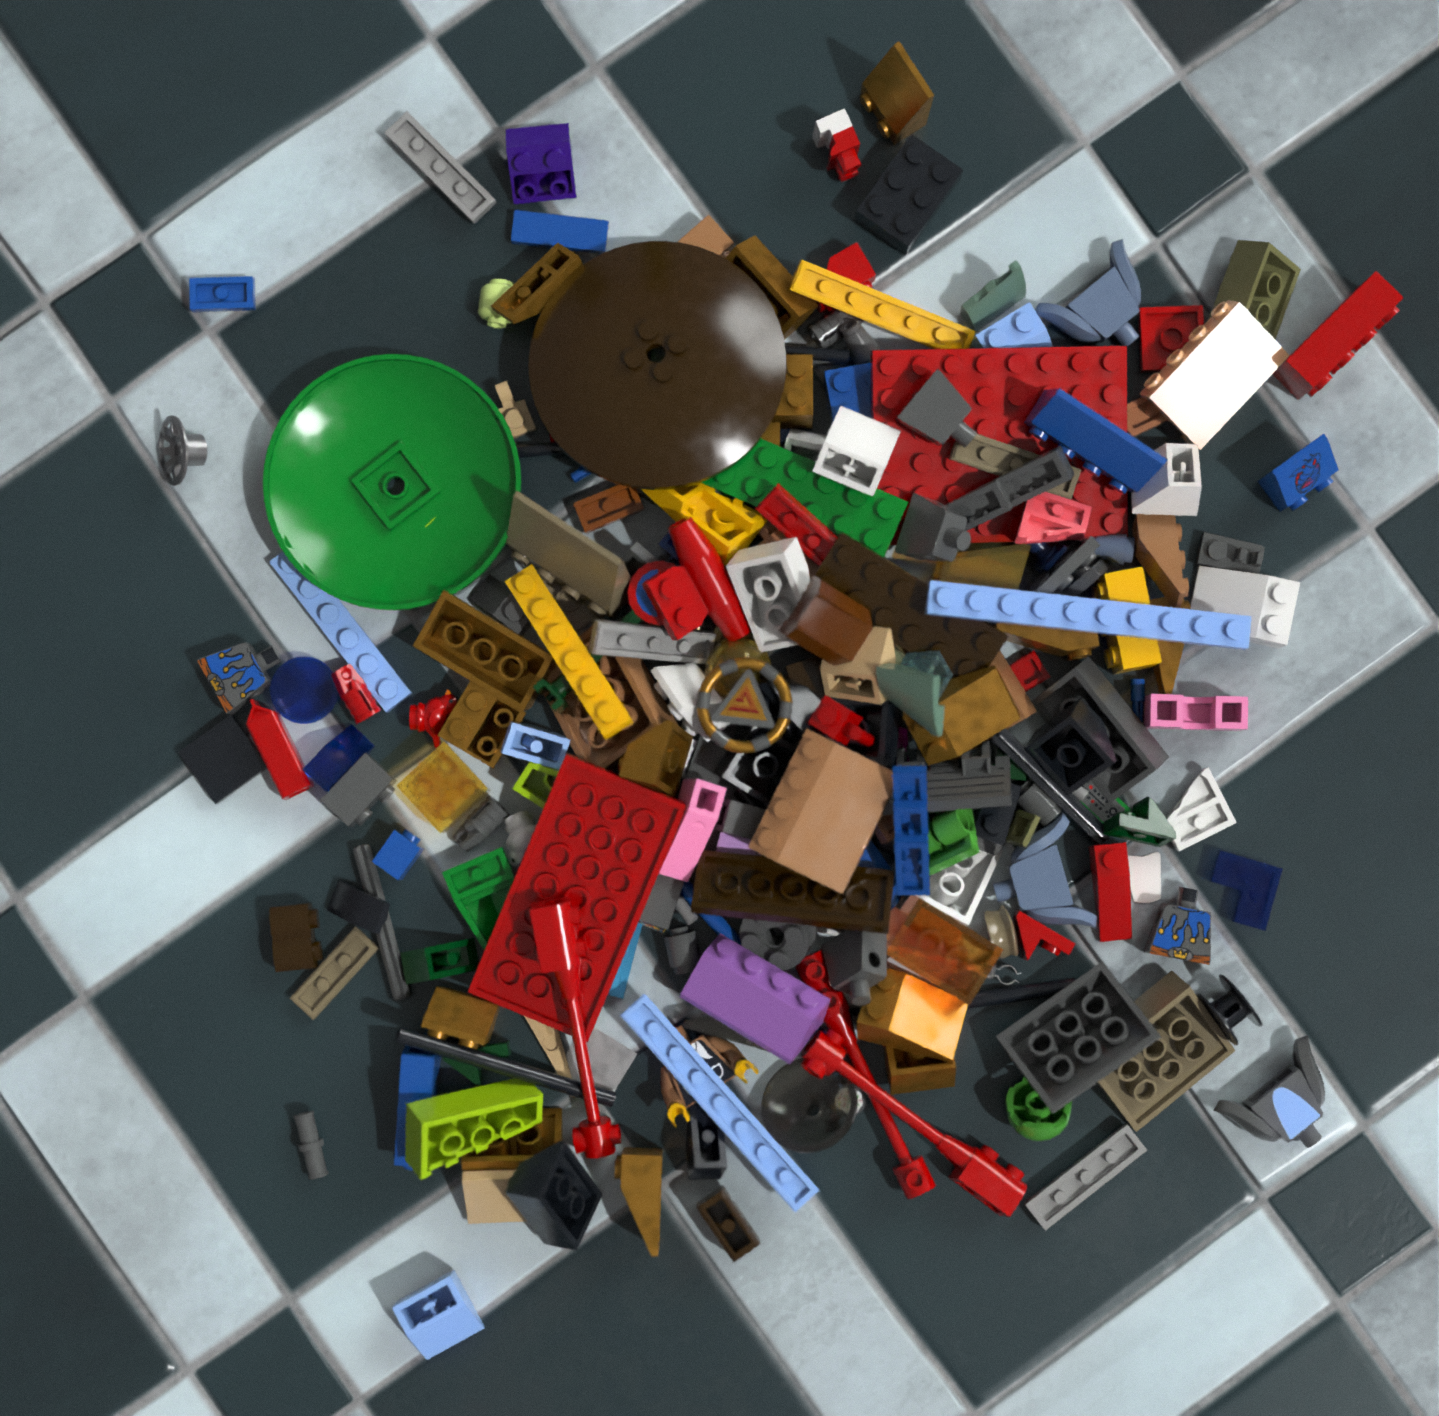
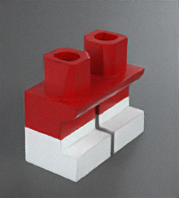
[812,108,861,182]

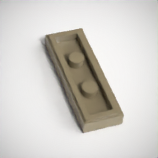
[290,926,380,1020]

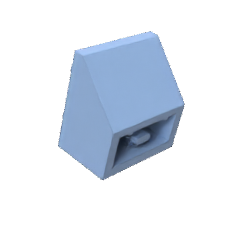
[392,1270,485,1360]

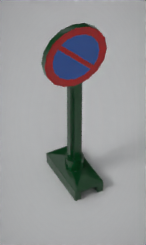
[533,561,678,714]

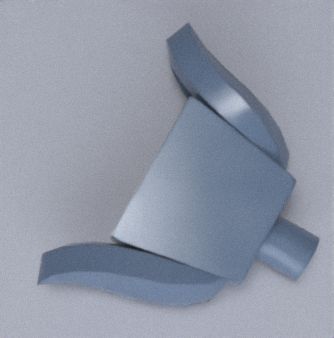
[1035,239,1141,346]
[993,812,1097,928]

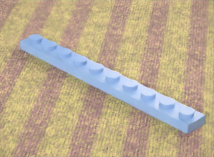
[925,580,1251,650]

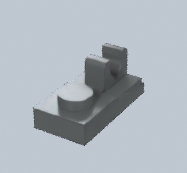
[1195,532,1265,574]

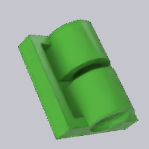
[928,809,979,876]

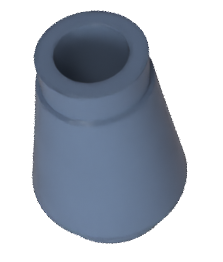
[1093,534,1135,565]

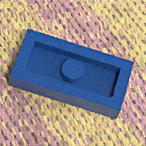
[189,276,256,312]

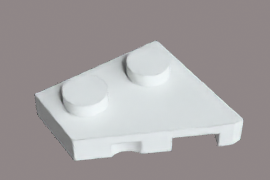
[1166,767,1237,851]

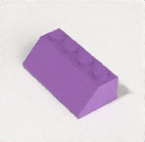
[680,933,830,1064]

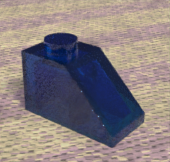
[302,724,375,792]

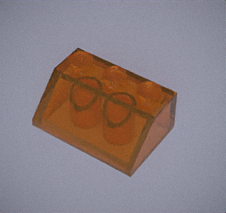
[887,897,1004,1005]

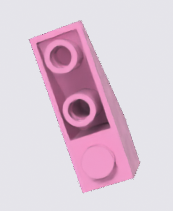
[659,779,726,882]

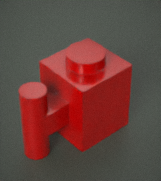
[808,695,874,746]

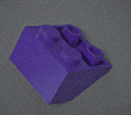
[505,123,577,204]

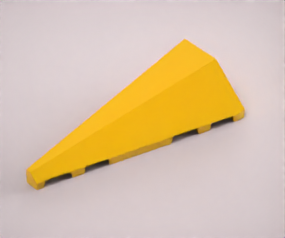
[641,483,768,565]

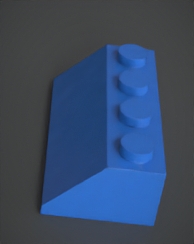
[1024,388,1167,494]

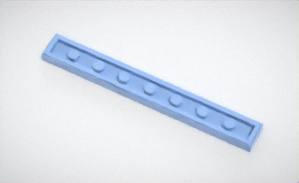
[620,993,819,1212]

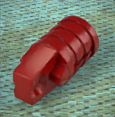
[331,664,381,725]

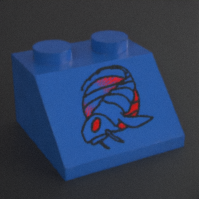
[1257,434,1339,512]

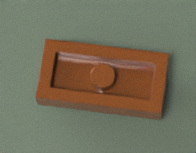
[573,485,644,534]

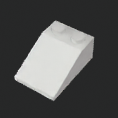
[726,537,810,653]
[1190,566,1300,649]
[900,849,1003,941]

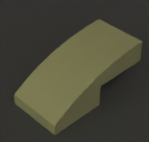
[1005,810,1041,848]

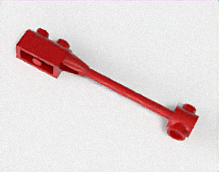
[530,898,622,1159]
[795,949,936,1199]
[800,1029,1027,1217]

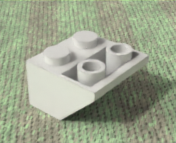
[813,406,901,496]
[1131,443,1202,516]
[651,663,731,742]

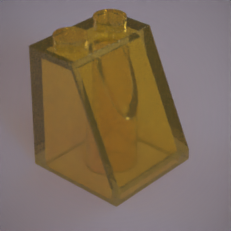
[929,544,1031,590]

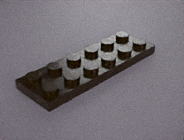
[814,531,1008,679]
[691,850,895,934]

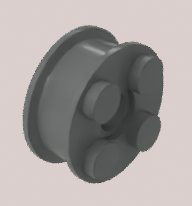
[740,919,816,971]

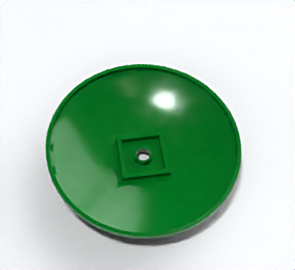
[263,354,522,611]

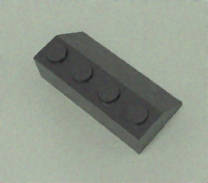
[1031,656,1169,803]

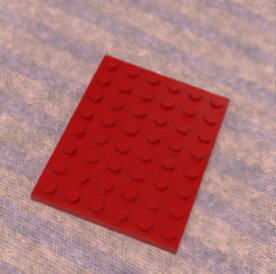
[870,346,1128,545]

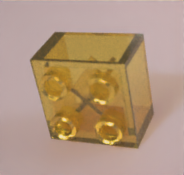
[396,741,491,834]

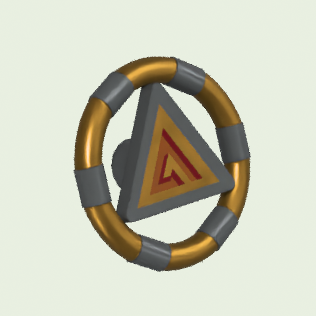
[696,657,793,753]

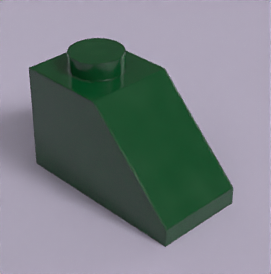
[400,938,479,985]

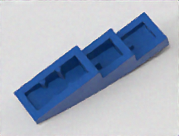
[892,765,930,895]

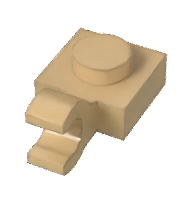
[495,381,536,439]

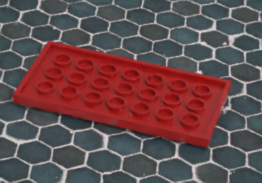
[468,753,687,1042]

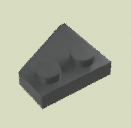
[1051,558,1112,597]

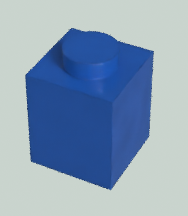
[372,828,424,880]

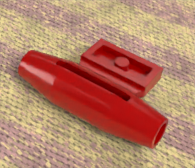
[642,516,751,642]

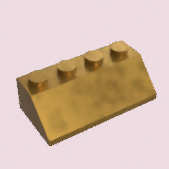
[413,590,554,712]

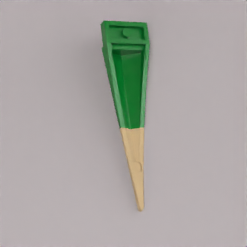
[442,847,575,1098]

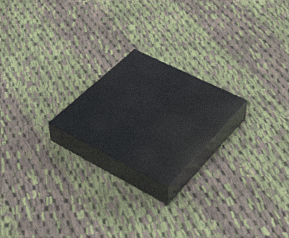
[178,715,267,804]

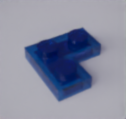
[1210,851,1283,931]

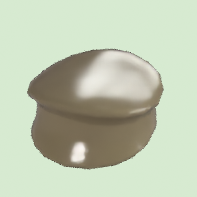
[984,905,1019,959]

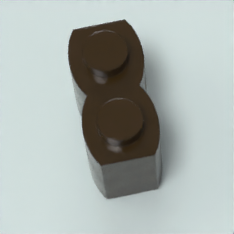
[269,903,323,972]

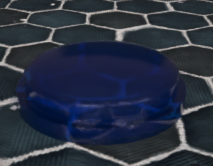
[270,657,338,724]

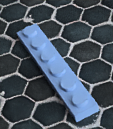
[269,551,413,713]

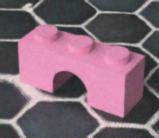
[1144,694,1248,731]

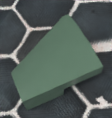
[959,260,1026,332]

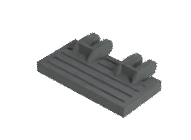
[882,741,1012,815]

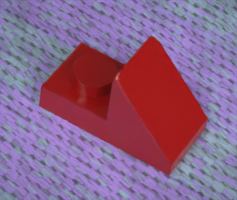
[1012,910,1075,961]

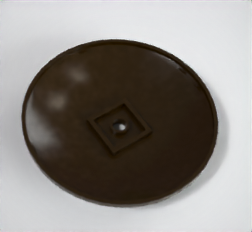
[529,241,786,490]

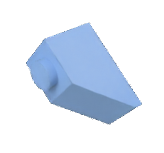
[500,721,571,770]

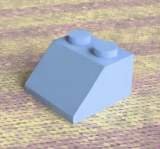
[971,302,1053,348]

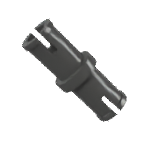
[293,1110,329,1180]

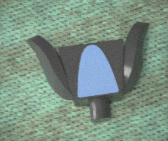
[1213,1035,1325,1148]

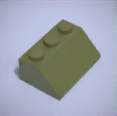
[1208,240,1301,339]

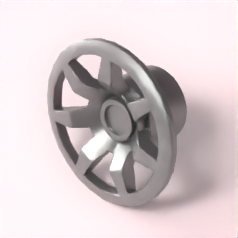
[158,415,207,486]

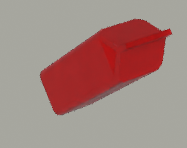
[246,699,315,800]

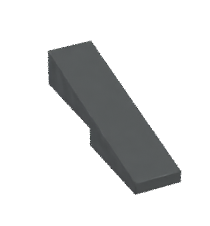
[945,446,1075,531]

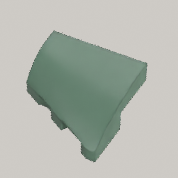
[876,663,945,736]

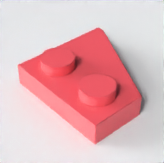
[1014,492,1092,544]

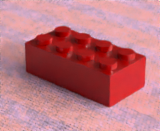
[1272,271,1404,400]

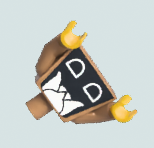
[661,1025,758,1127]

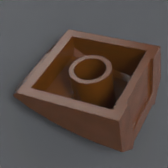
[779,575,873,666]

